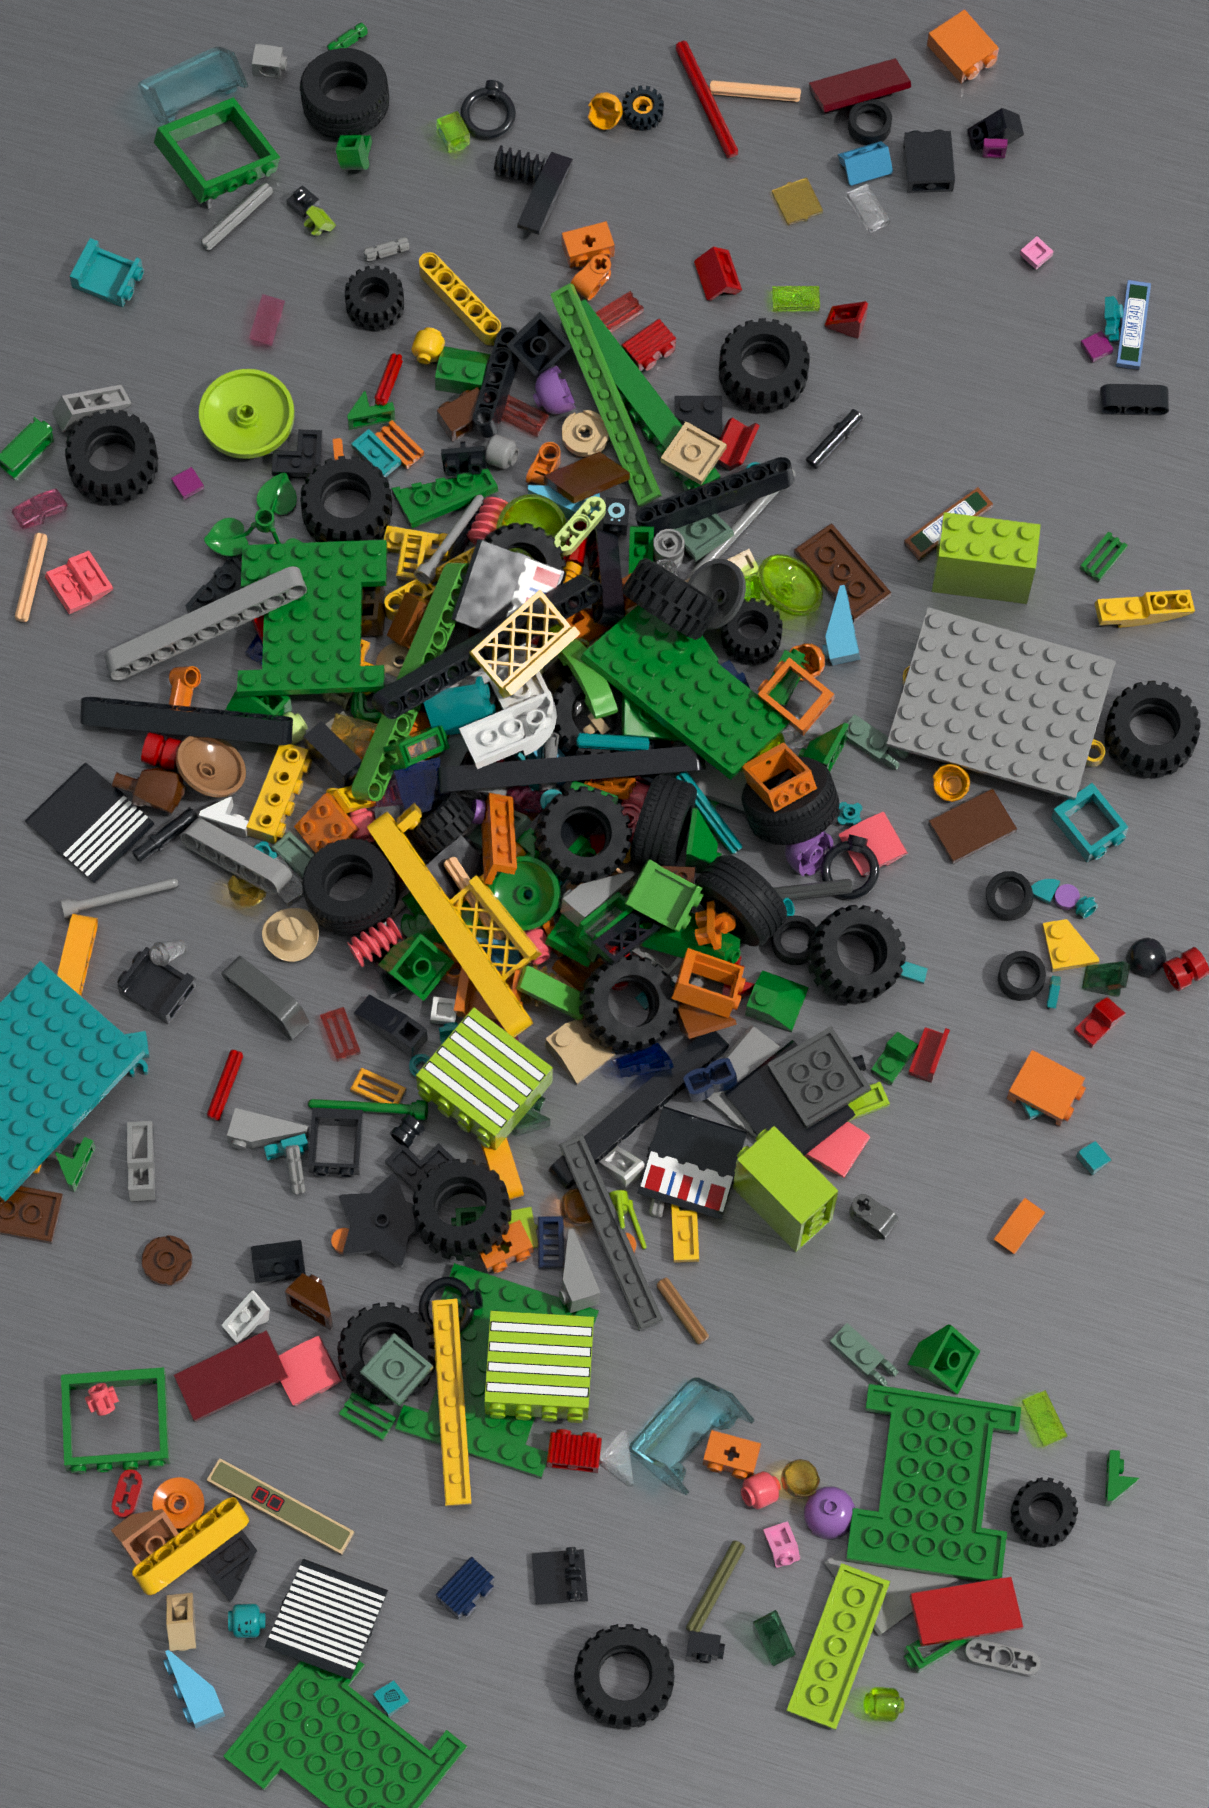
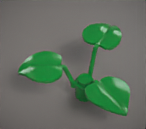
[204,473,303,557]

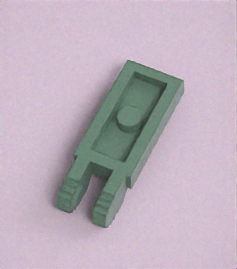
[846,714,908,770]
[829,1323,899,1386]

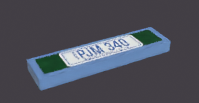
[1116,280,1151,370]

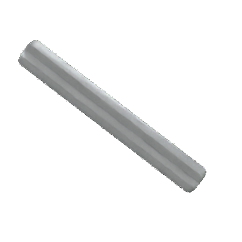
[201,183,273,250]

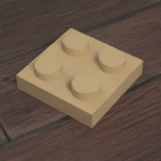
[660,422,727,485]

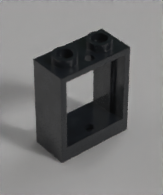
[308,1108,364,1178]

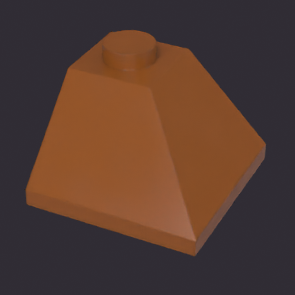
[675,1002,737,1039]

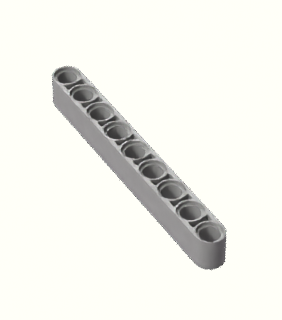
[104,566,307,680]

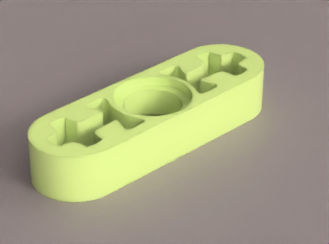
[554,496,606,556]

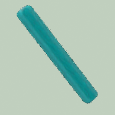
[675,771,742,855]

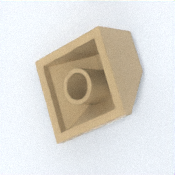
[545,1017,616,1085]

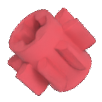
[85,1383,119,1416]

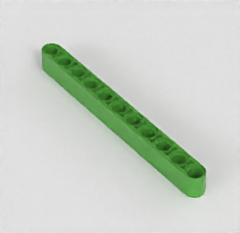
[352,563,469,802]

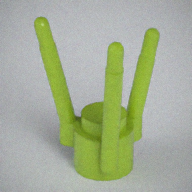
[609,1190,647,1249]

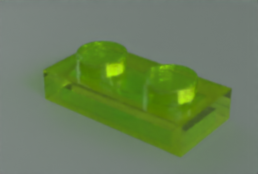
[772,286,820,312]

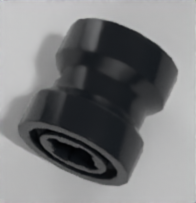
[390,1114,425,1149]

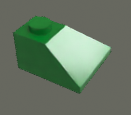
[798,723,849,772]
[685,808,722,873]
[379,932,454,1001]
[745,970,809,1033]
[907,1324,980,1395]

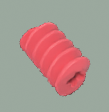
[467,497,513,546]
[347,917,403,967]

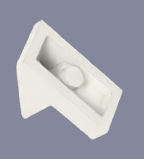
[199,797,248,838]
[221,1291,270,1344]

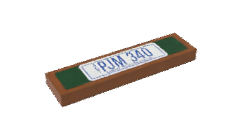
[904,487,993,560]

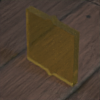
[772,177,823,226]

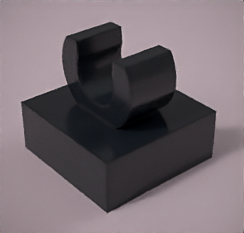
[286,185,320,219]

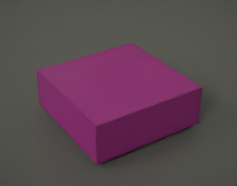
[982,138,1007,158]
[1081,331,1114,363]
[171,467,204,500]

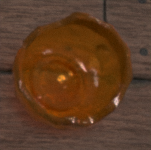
[559,1188,592,1226]

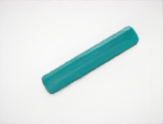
[576,733,649,751]

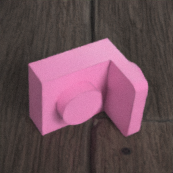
[763,1521,800,1568]

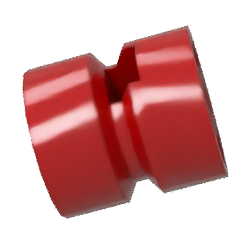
[141,732,183,771]
[1163,947,1209,991]

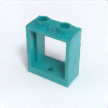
[1051,783,1129,862]

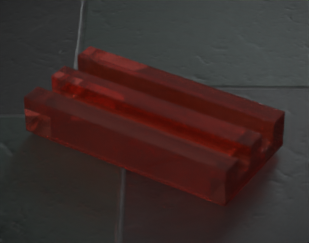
[596,291,644,332]
[502,395,549,437]
[320,1007,361,1062]

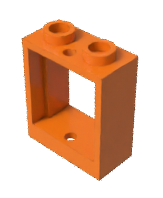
[757,657,835,736]
[742,742,817,812]
[672,948,746,1018]

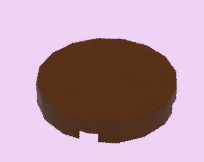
[142,1235,193,1286]

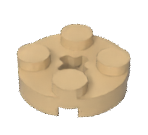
[562,410,609,457]

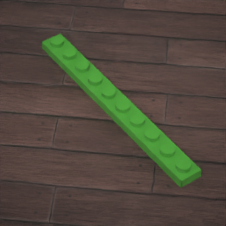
[550,283,662,506]

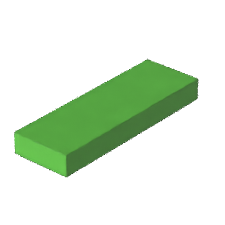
[516,965,584,1020]

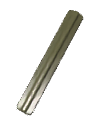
[686,1540,745,1632]

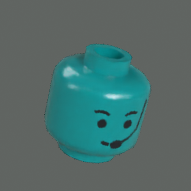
[228,1604,266,1638]

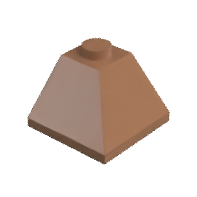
[111,1509,179,1565]

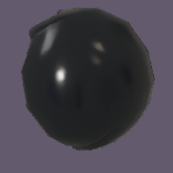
[1125,937,1166,977]

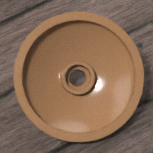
[176,736,246,797]

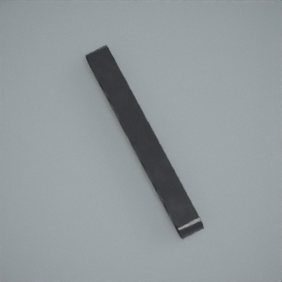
[80,697,293,745]
[548,1031,729,1190]

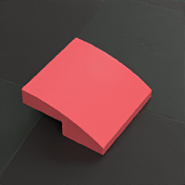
[45,551,113,614]
[839,812,908,877]
[805,1122,870,1178]
[279,1336,342,1406]

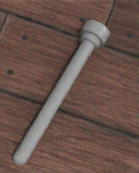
[414,495,484,584]
[60,878,178,919]

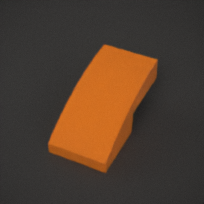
[994,1198,1046,1254]

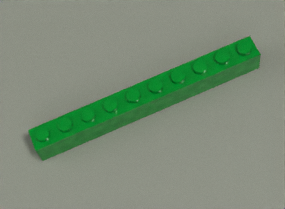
[560,299,721,491]

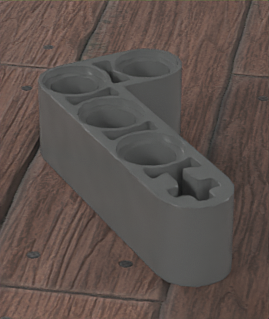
[221,956,310,1041]

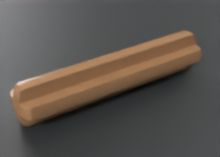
[657,1277,709,1344]

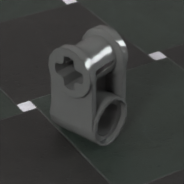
[849,1194,899,1240]

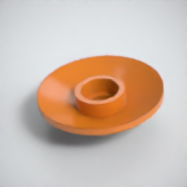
[152,1477,204,1529]

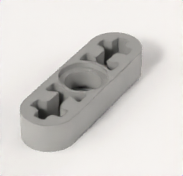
[965,1639,1041,1677]

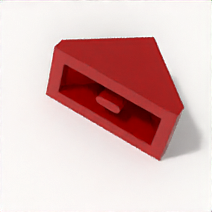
[824,301,868,339]

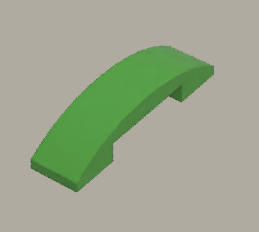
[557,639,618,719]

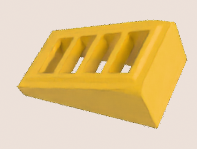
[396,529,428,582]

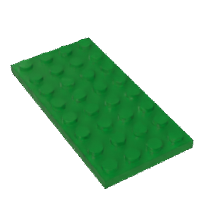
[580,605,790,780]

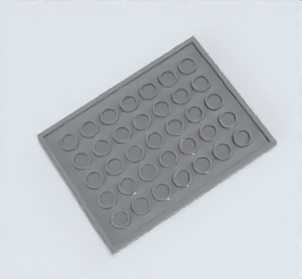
[886,607,1116,800]

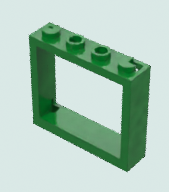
[154,97,281,203]
[61,1367,170,1474]

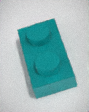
[351,429,401,477]

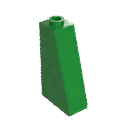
[639,912,741,964]

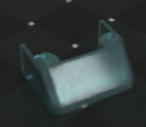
[137,46,248,125]
[629,1377,755,1495]

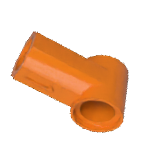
[169,666,201,706]

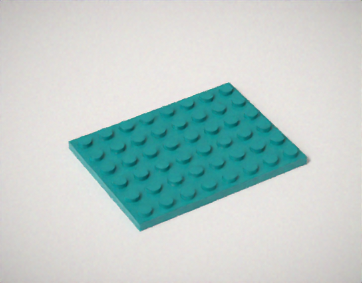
[0,961,145,1202]

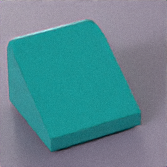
[1076,1141,1112,1175]

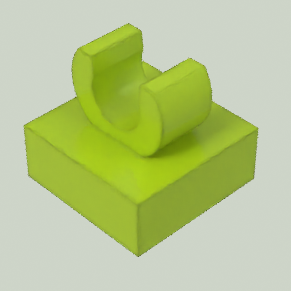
[304,206,336,236]

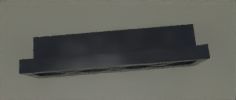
[586,910,664,966]

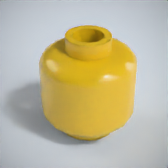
[411,327,445,364]

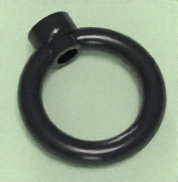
[460,80,516,139]
[821,834,880,900]
[418,1277,483,1335]

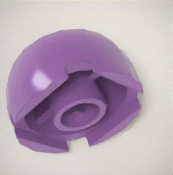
[533,366,576,414]
[785,831,833,876]
[804,1487,855,1539]

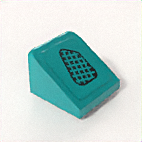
[373,1680,410,1717]

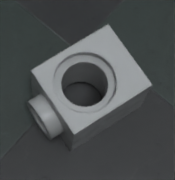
[252,44,287,79]

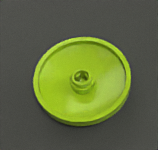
[199,369,295,459]

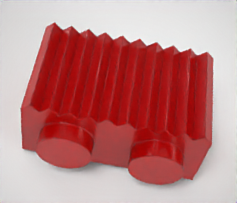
[621,319,676,372]
[547,1429,602,1473]

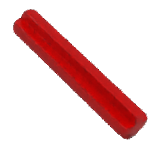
[374,353,403,406]
[207,1049,243,1121]

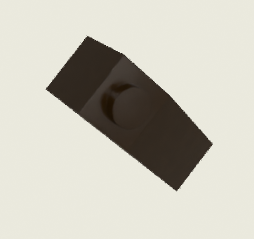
[361,586,385,636]

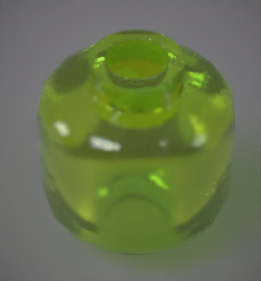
[864,1687,904,1722]

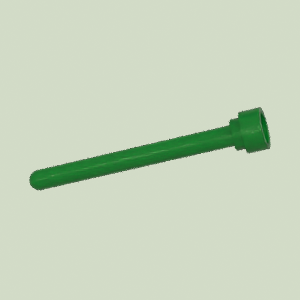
[308,1099,428,1120]

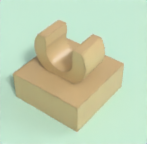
[583,713,612,735]

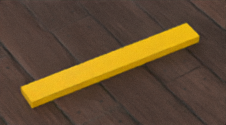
[432,1299,472,1506]

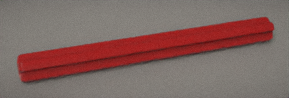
[675,40,738,158]

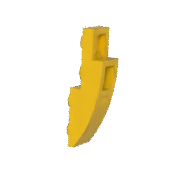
[1094,590,1195,628]

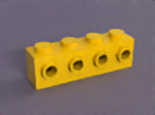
[246,744,312,844]

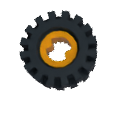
[622,85,664,131]

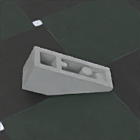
[52,385,132,432]
[560,871,635,927]
[227,1108,309,1150]
[559,1228,601,1313]

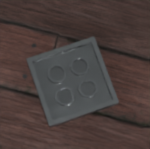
[767,1026,871,1129]

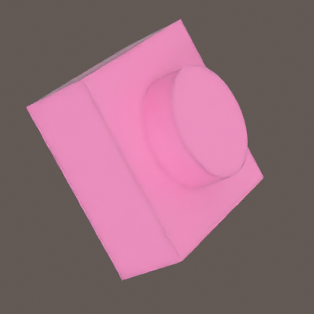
[1020,236,1054,270]

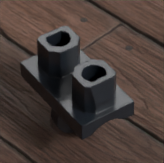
[441,441,486,477]

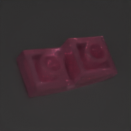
[249,294,285,346]
[12,488,68,529]
[506,785,549,813]

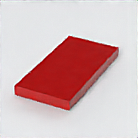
[909,1577,1023,1646]

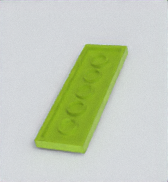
[786,1563,890,1730]

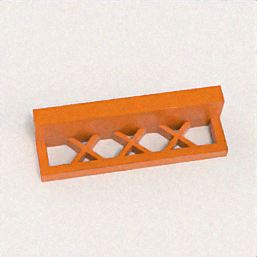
[481,793,517,885]

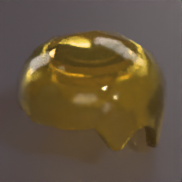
[227,875,267,908]
[781,1459,820,1499]

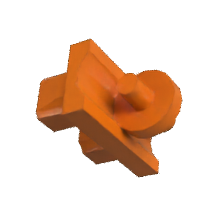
[695,901,736,950]

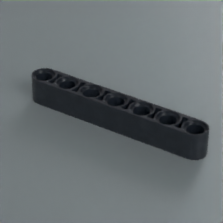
[635,457,794,537]

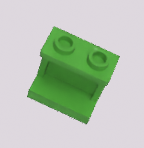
[624,859,703,932]

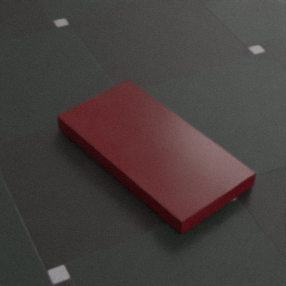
[809,58,911,112]
[174,1330,288,1422]

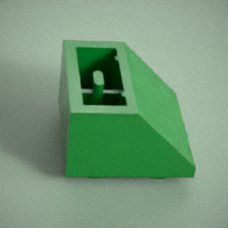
[225,689,292,744]

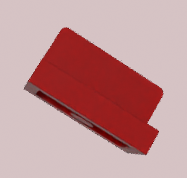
[694,246,742,301]
[717,417,760,471]
[908,1027,950,1083]

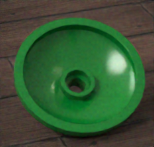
[488,856,560,931]

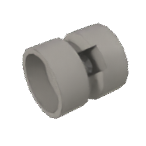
[653,529,684,571]

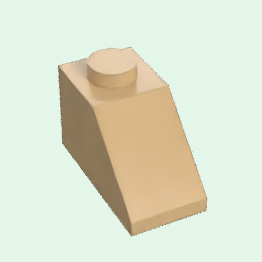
[166,1593,196,1651]

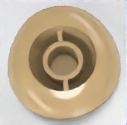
[262,908,319,962]

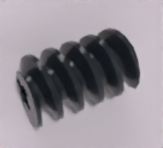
[494,145,545,184]

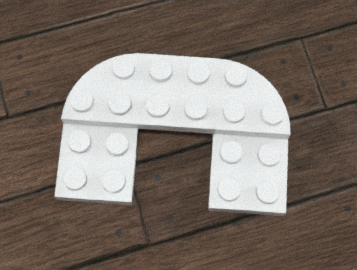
[449,645,557,769]

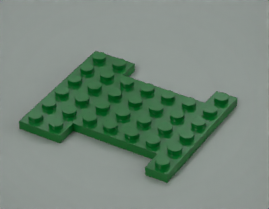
[237,540,387,697]
[395,1263,599,1479]
[846,1384,1022,1582]
[223,1660,467,1808]

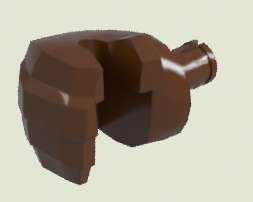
[112,768,186,816]

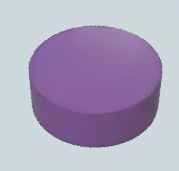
[471,799,486,824]
[1054,884,1080,910]

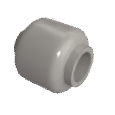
[483,435,519,469]

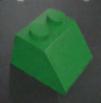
[435,346,491,394]

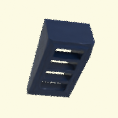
[538,1216,564,1268]

